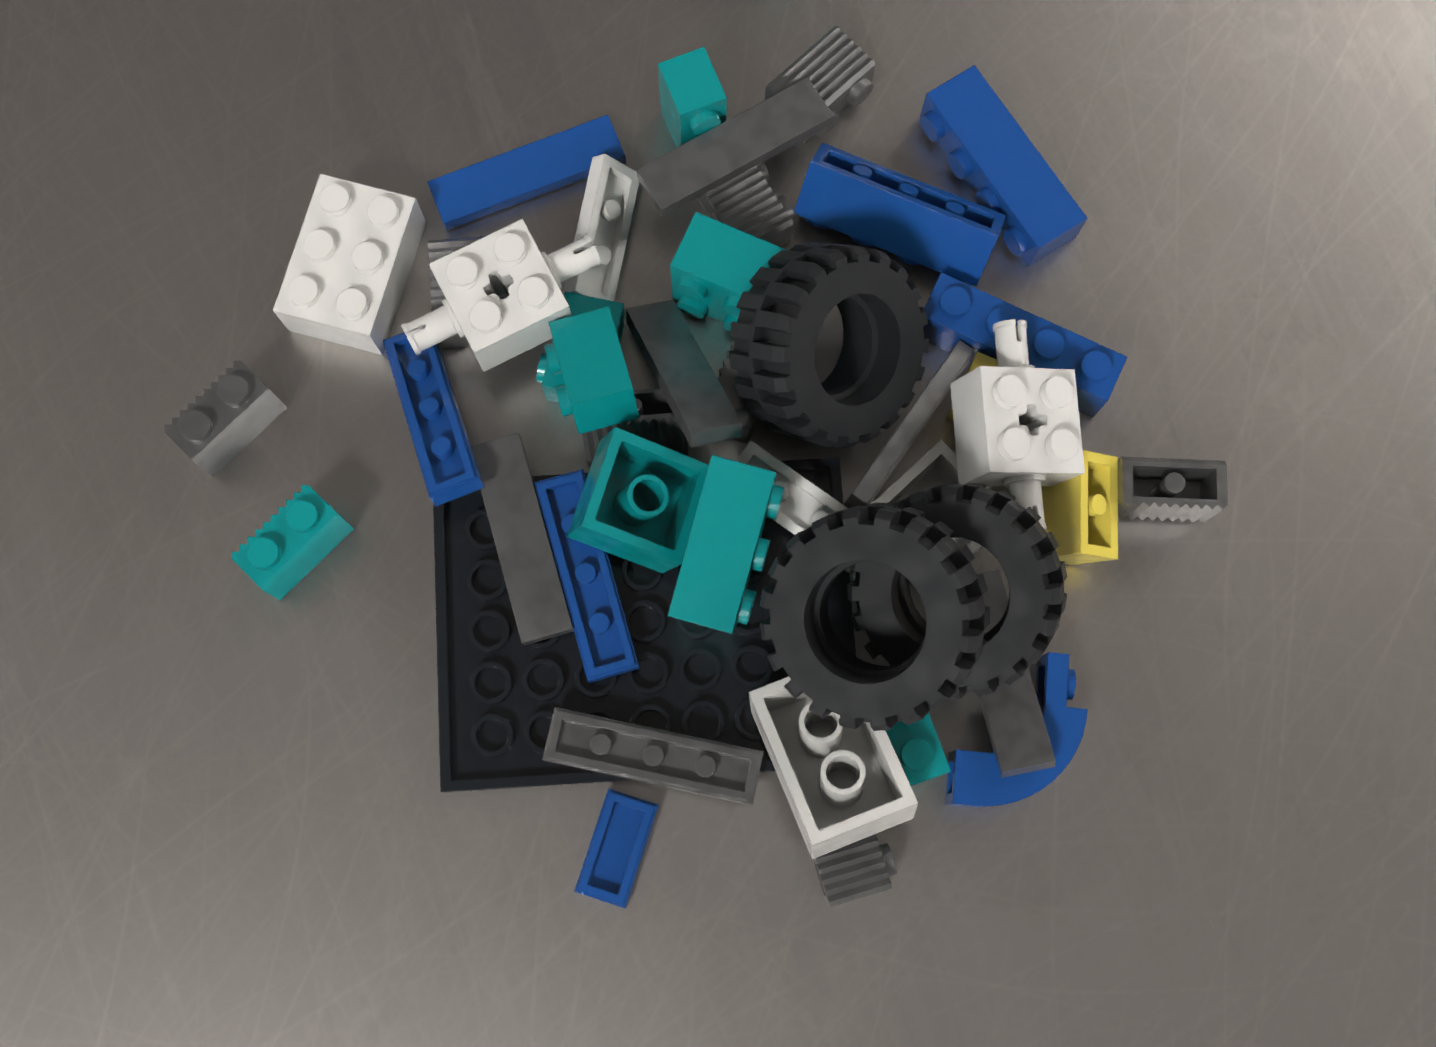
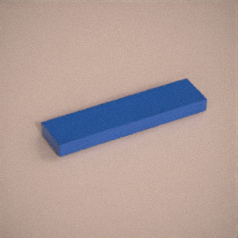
[427,115,626,231]
[383,332,484,507]
[534,469,640,683]

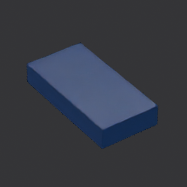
[574,788,659,908]

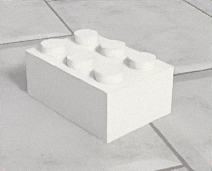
[273,174,426,355]
[749,677,918,859]

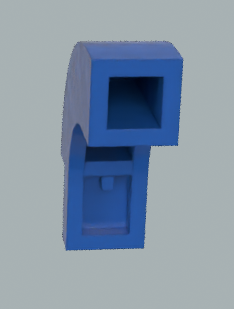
[944,652,1088,808]

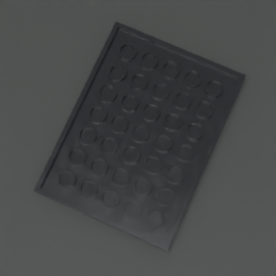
[433,457,856,793]

